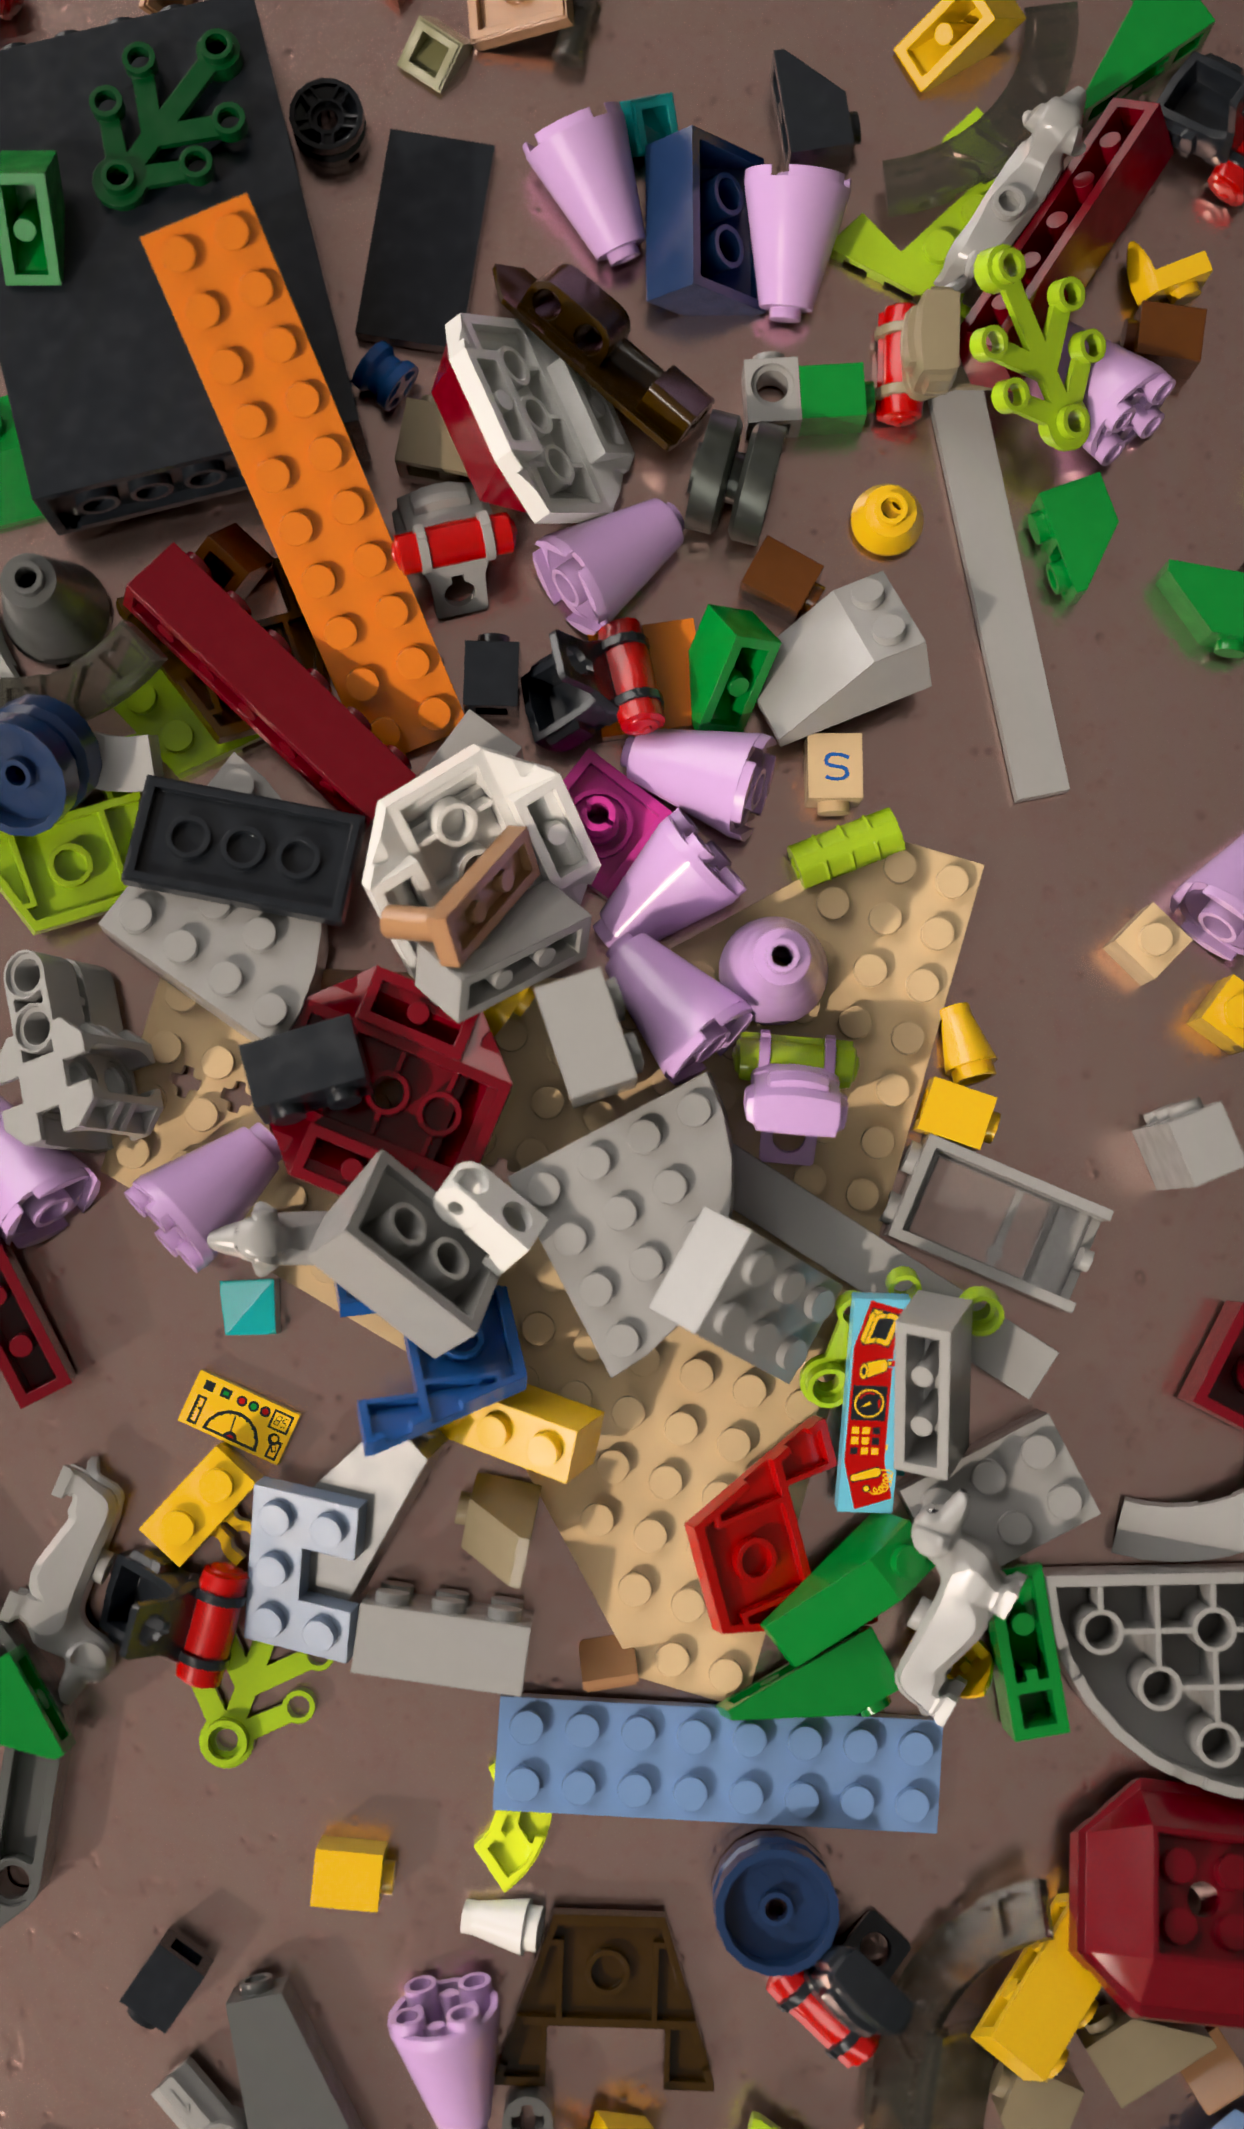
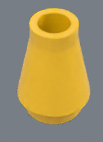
[939,1002,998,1086]

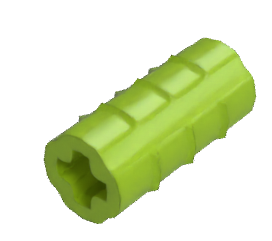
[787,807,906,890]

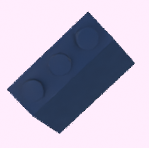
[645,125,766,316]

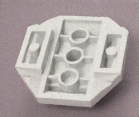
[431,313,635,524]
[362,744,601,979]

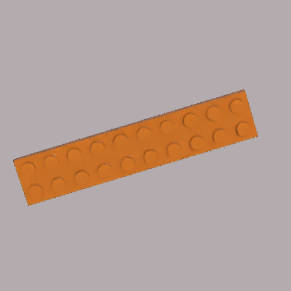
[140,193,465,754]

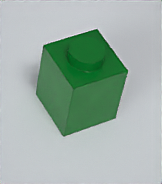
[799,362,875,436]

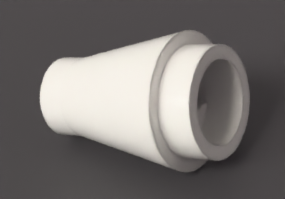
[460,1898,546,1956]

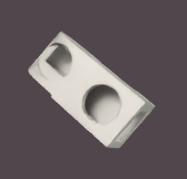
[433,1161,549,1277]

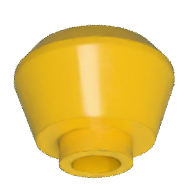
[851,484,924,556]

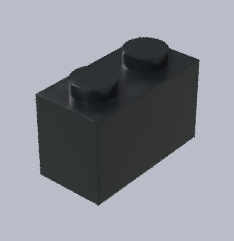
[238,1014,375,1126]

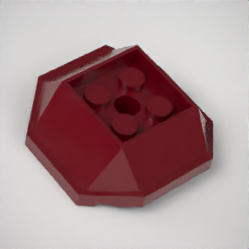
[270,965,513,1196]
[1068,1777,1244,2029]

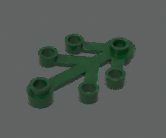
[89,28,248,211]

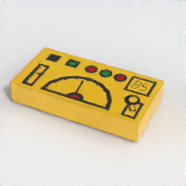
[178,1369,303,1466]

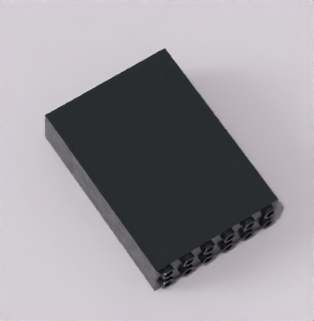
[0,0,371,536]

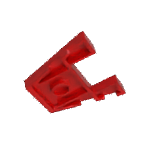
[684,1415,879,1634]

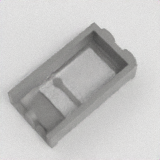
[879,1133,1114,1313]

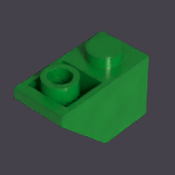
[1028,472,1119,607]

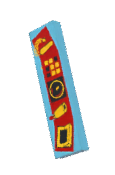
[834,1292,911,1513]

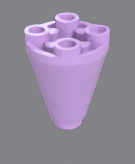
[1058,321,1176,466]
[593,807,748,948]
[124,1122,283,1273]
[387,1972,500,2129]

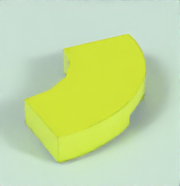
[473,1759,552,1893]

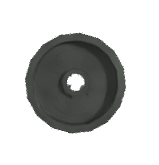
[684,409,787,546]

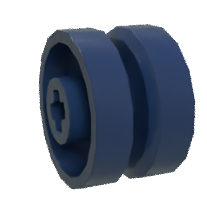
[0,694,102,836]
[712,1830,839,1976]

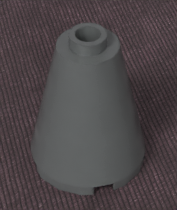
[0,553,111,666]

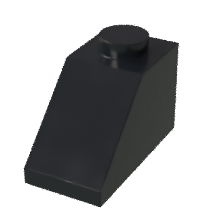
[770,49,861,171]

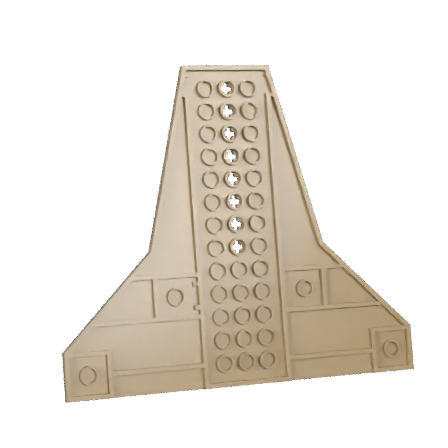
[101,842,984,1702]

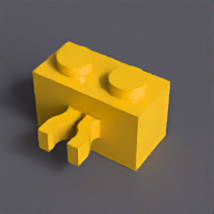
[139,1442,264,1567]

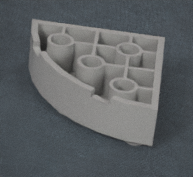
[98,752,329,1041]
[507,1072,735,1378]
[1042,1563,1244,1799]

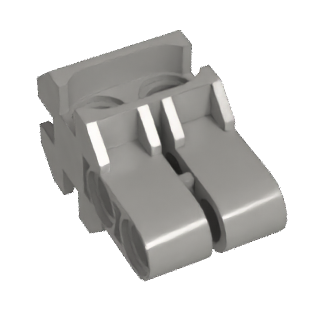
[0,950,164,1154]

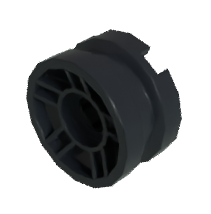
[289,78,367,168]

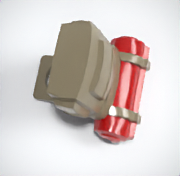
[874,286,993,427]

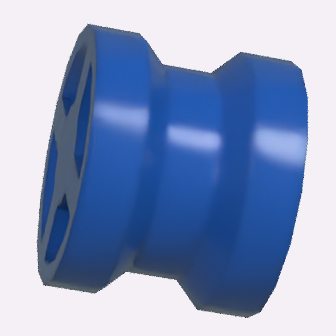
[352,340,419,411]

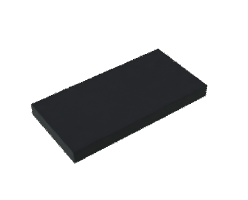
[355,128,496,353]
[121,774,367,927]

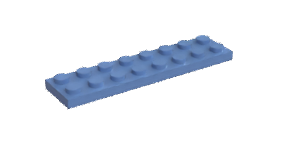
[492,1693,943,1834]

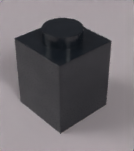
[463,633,521,718]
[119,1928,214,2034]

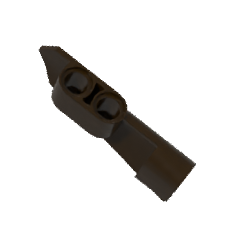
[492,264,716,452]

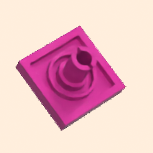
[563,748,672,901]

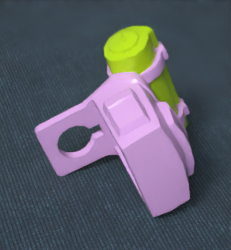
[732,1029,860,1166]

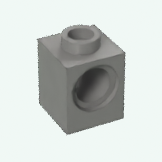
[741,351,802,440]

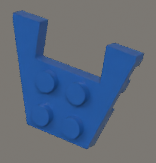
[334,1281,528,1457]

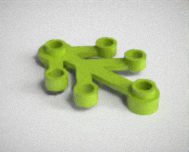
[969,244,1106,452]
[799,1266,1004,1408]
[191,1632,334,1768]

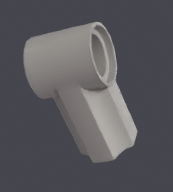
[150,2056,248,2129]

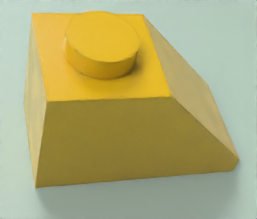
[894,0,1027,93]

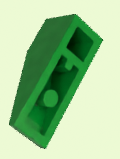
[1081,0,1216,129]
[760,1513,936,1668]
[989,1562,1071,1742]
[715,1625,899,1721]

